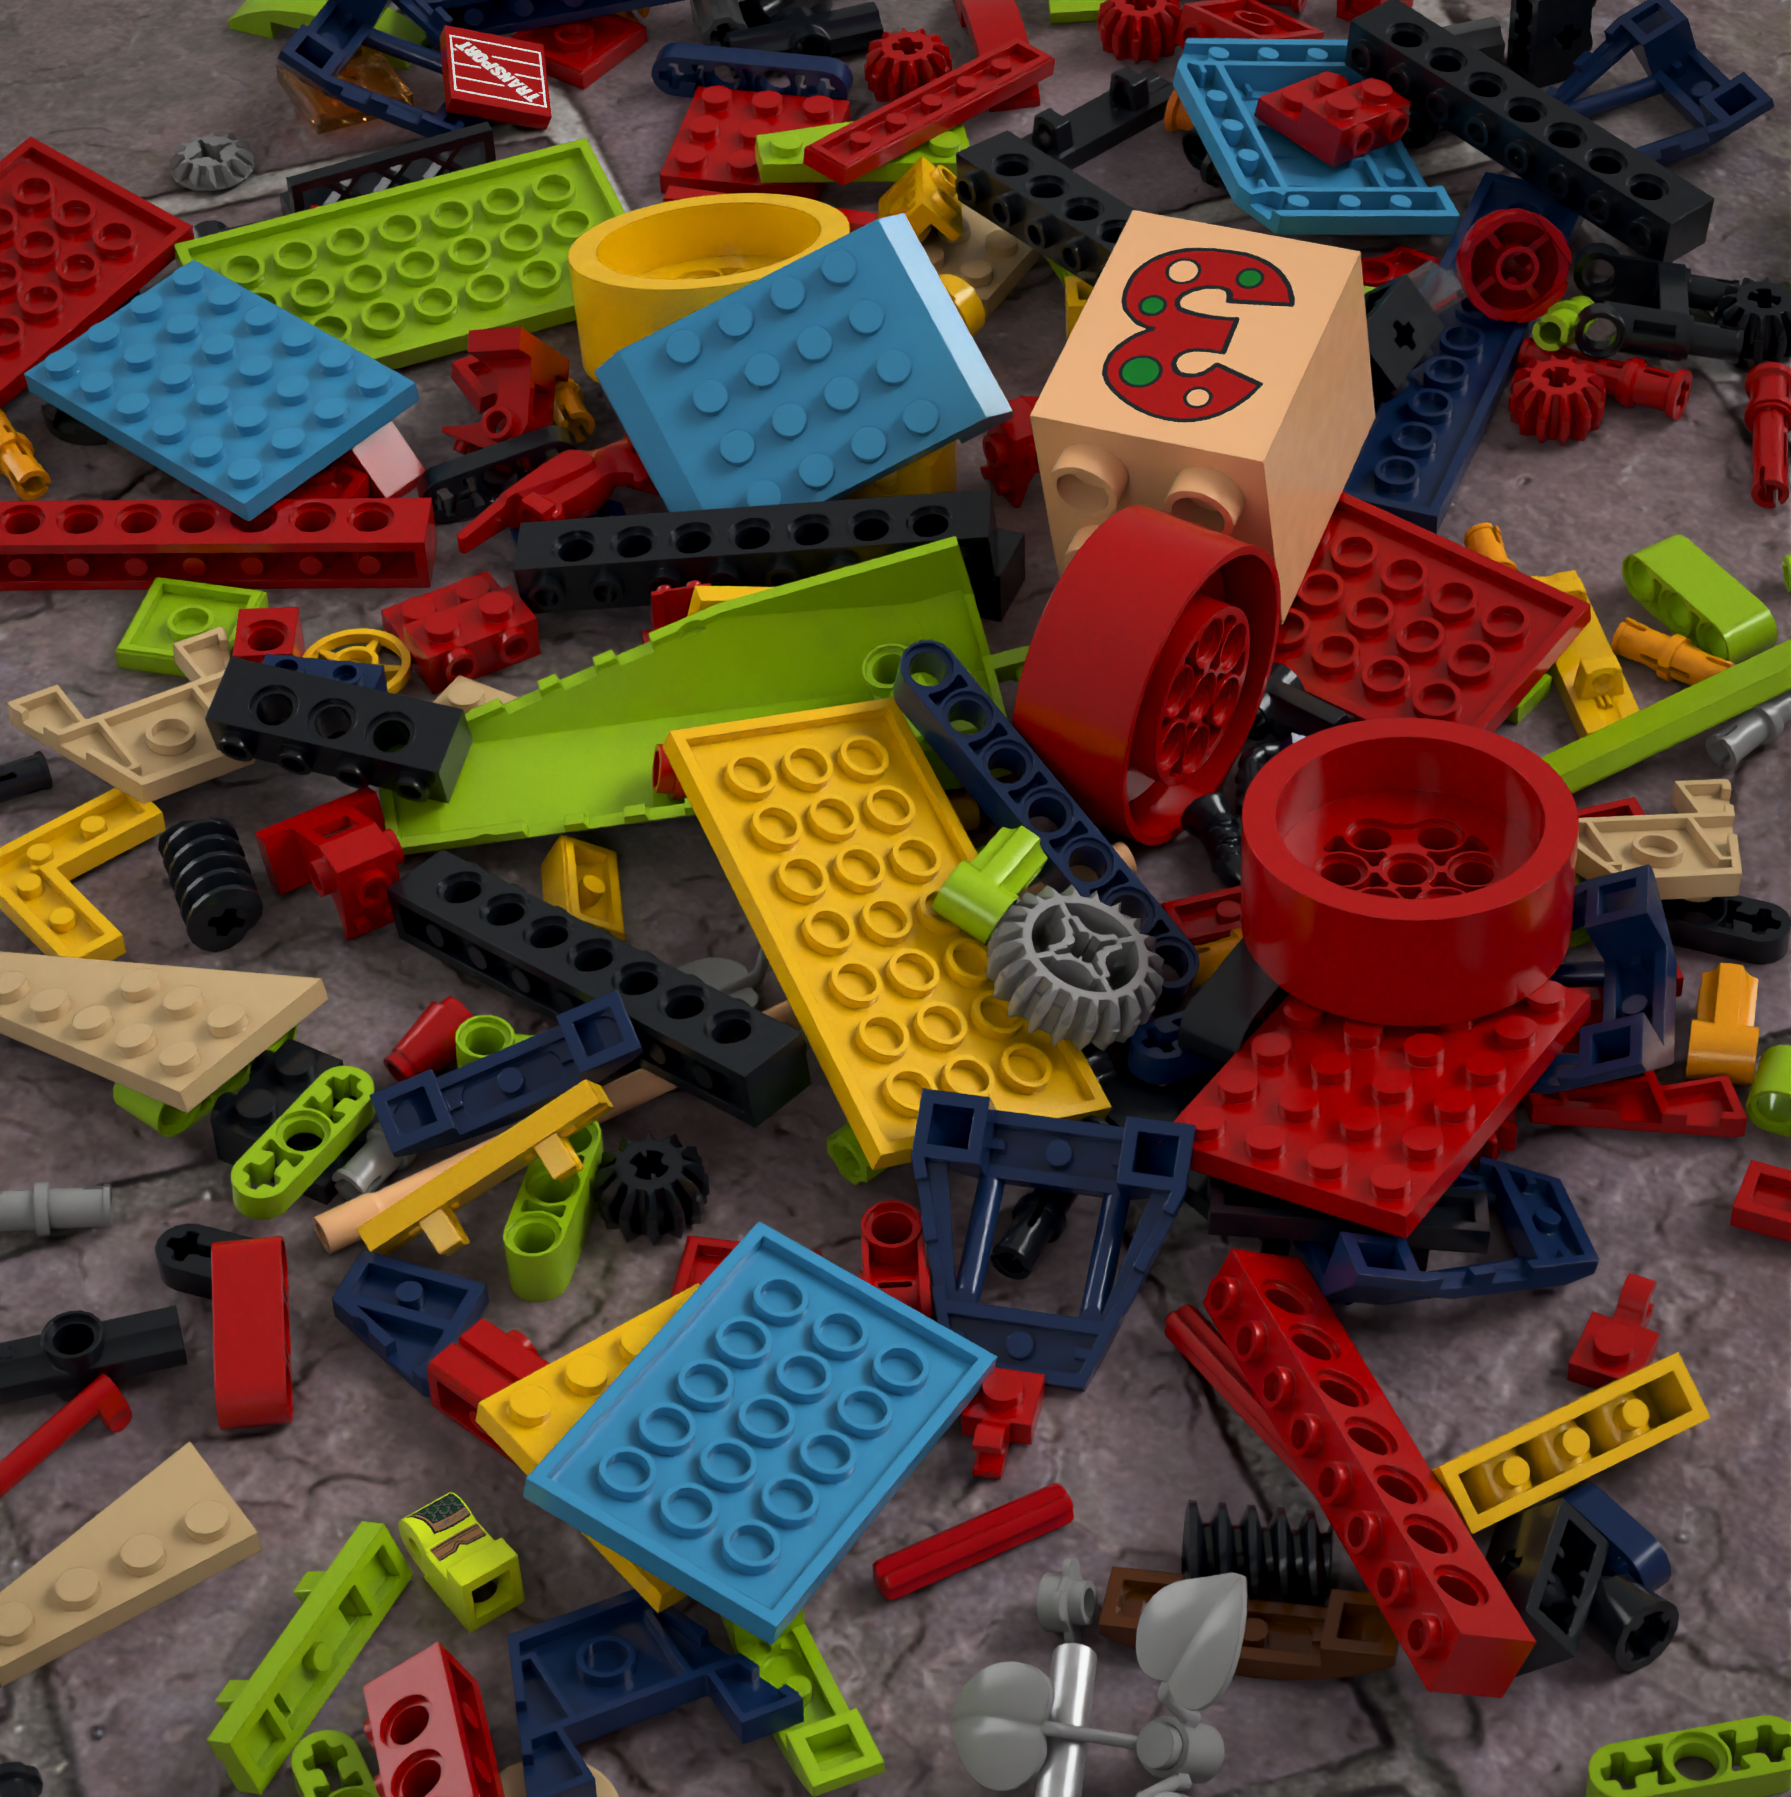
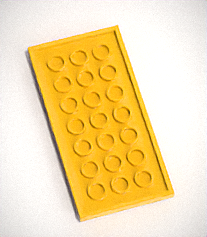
[662,697,1112,1170]

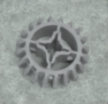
[986,884,1164,1052]

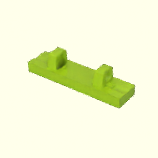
[206,1521,414,1795]

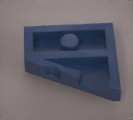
[332,1250,489,1398]

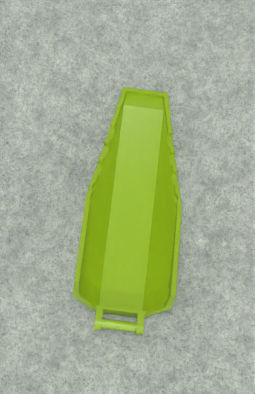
[379,536,1030,855]

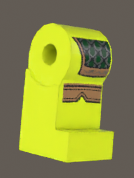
[398,1492,525,1633]

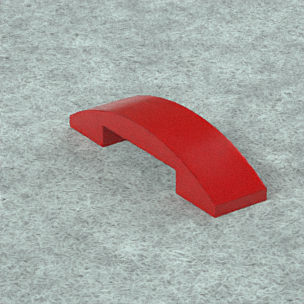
[953,0,1040,112]

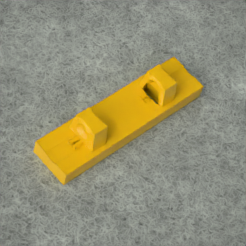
[1531,570,1639,739]
[357,1079,614,1257]

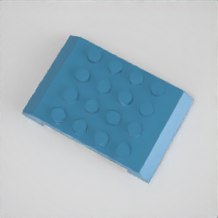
[595,213,1013,512]

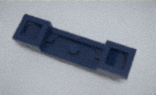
[369,990,644,1158]

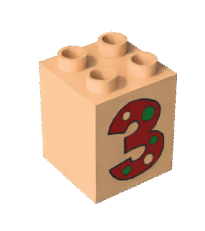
[1030,210,1375,625]

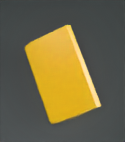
[541,834,625,941]

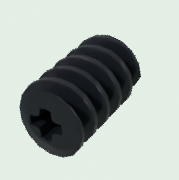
[158,817,263,953]
[1181,1500,1334,1605]

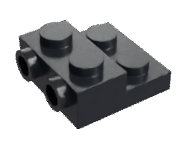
[210,1038,379,1205]

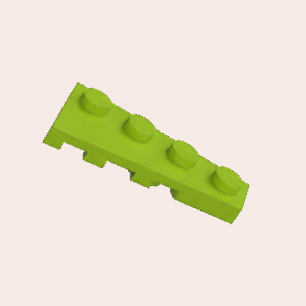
[755,121,970,183]

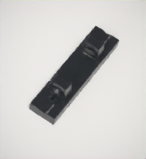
[1022,66,1175,170]
[1207,1176,1491,1272]

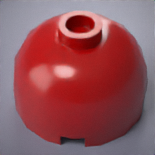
[1456,208,1572,323]

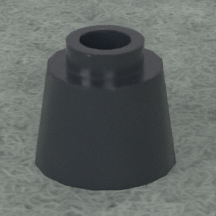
[1584,1575,1679,1671]

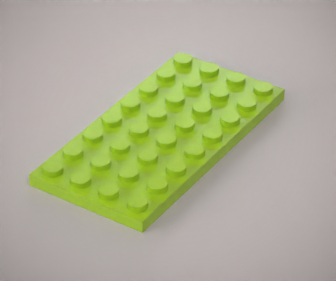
[174,138,625,370]

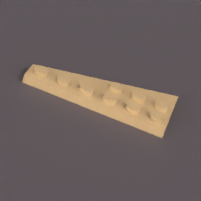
[0,951,328,1113]

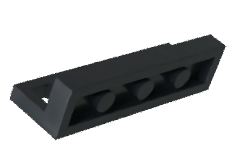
[279,121,496,216]

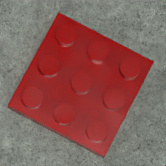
[659,85,851,201]

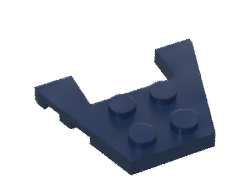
[507,1589,804,1797]

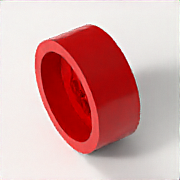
[1012,505,1281,846]
[1240,717,1579,1027]

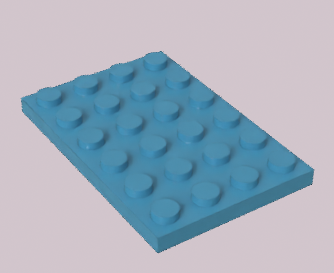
[24,260,419,522]
[523,1221,997,1645]

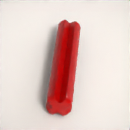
[872,1483,1074,1601]

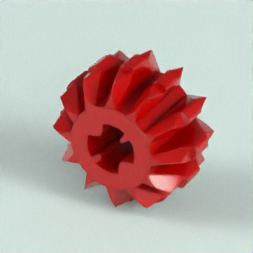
[1097,0,1182,65]
[864,28,952,102]
[1508,354,1606,446]

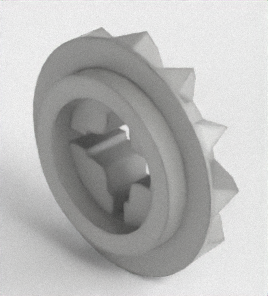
[169,132,255,191]

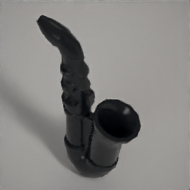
[1180,741,1284,887]

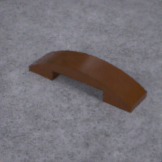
[1098,1566,1399,1680]

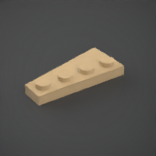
[0,1441,261,1687]

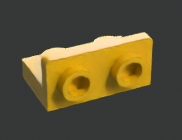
[878,156,963,243]

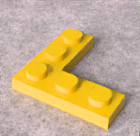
[0,787,166,961]

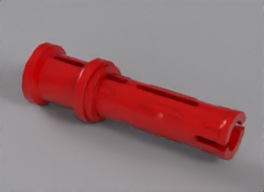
[1517,337,1692,420]
[1744,362,1791,508]

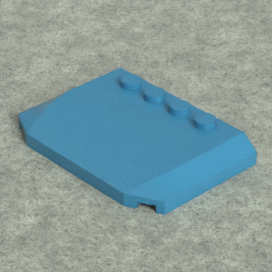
[1173,38,1460,238]

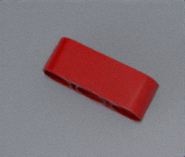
[211,1236,293,1430]

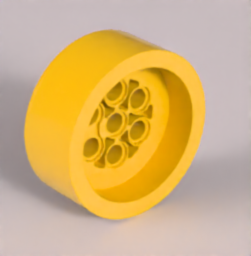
[568,193,850,384]

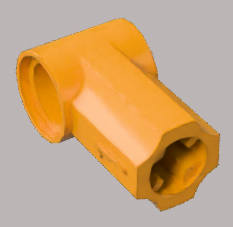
[1685,963,1759,1086]

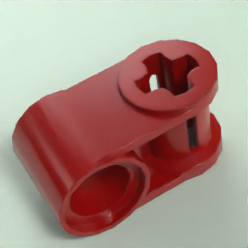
[859,1200,932,1319]

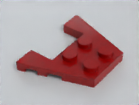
[1522,964,1747,1138]

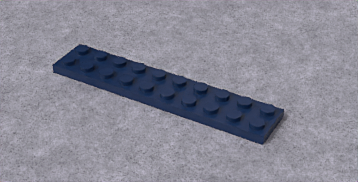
[1343,172,1584,534]

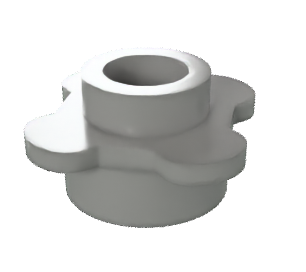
[1037,1558,1097,1644]

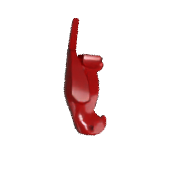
[457,439,652,554]

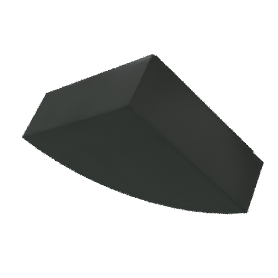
[41,404,107,446]

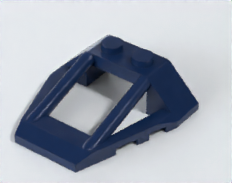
[278,0,496,138]
[1545,0,1775,166]
[1527,864,1677,1094]
[911,1088,1196,1392]
[1293,1156,1600,1306]

